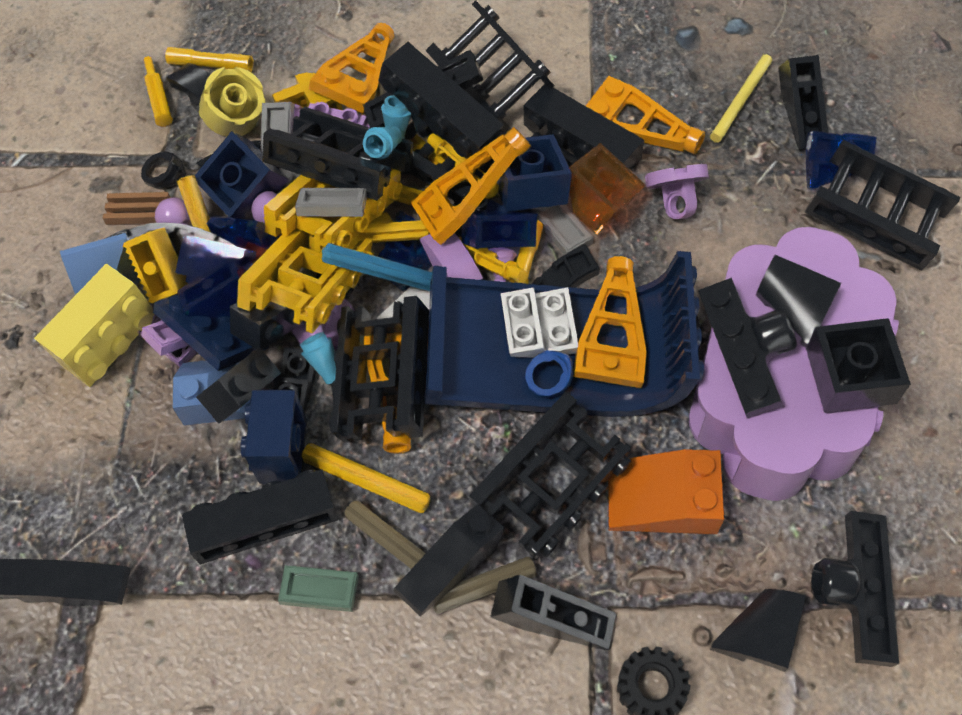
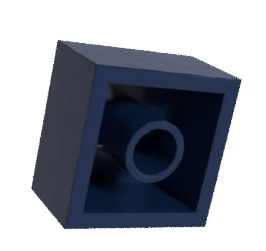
[195,131,289,226]
[491,134,572,212]
[240,390,307,484]

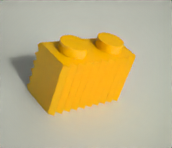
[123,227,191,304]

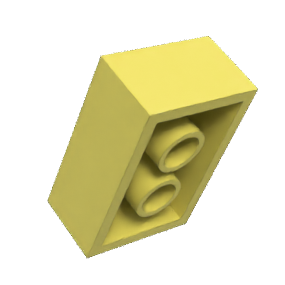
[34,264,155,387]

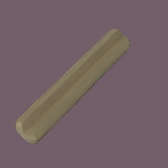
[344,500,426,569]
[433,556,536,614]

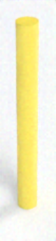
[710,54,772,143]

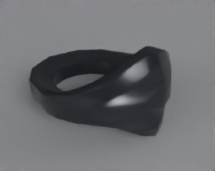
[141,151,186,188]

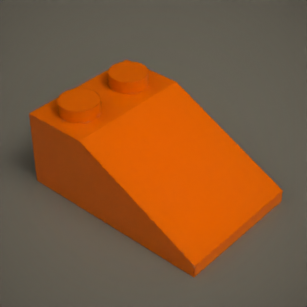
[608,449,724,534]

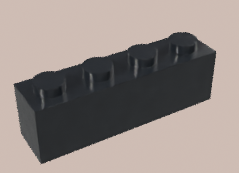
[378,42,504,159]
[523,84,644,183]
[182,469,339,565]

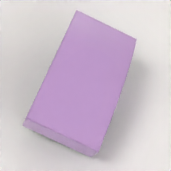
[420,233,483,280]

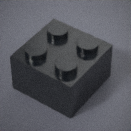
[806,318,911,413]

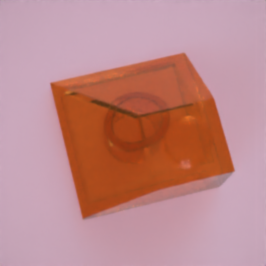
[569,143,646,235]

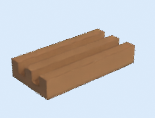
[103,192,171,225]

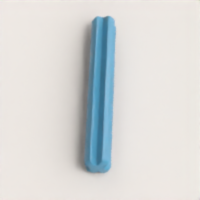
[322,243,432,291]

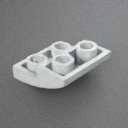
[501,287,578,358]

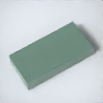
[278,565,359,612]

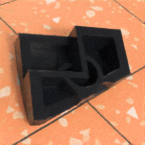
[756,255,841,348]
[710,589,806,672]

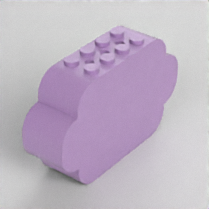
[689,227,899,501]

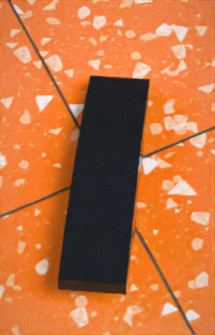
[0,559,131,606]

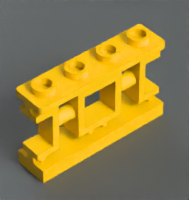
[264,169,403,250]
[237,228,374,334]

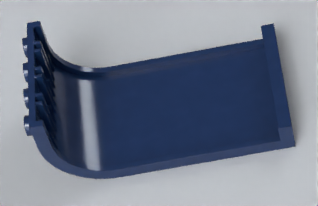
[425,251,704,417]

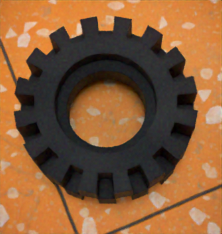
[617,646,691,715]

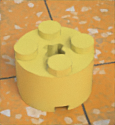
[199,67,265,137]

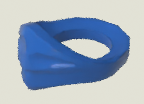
[525,350,574,398]

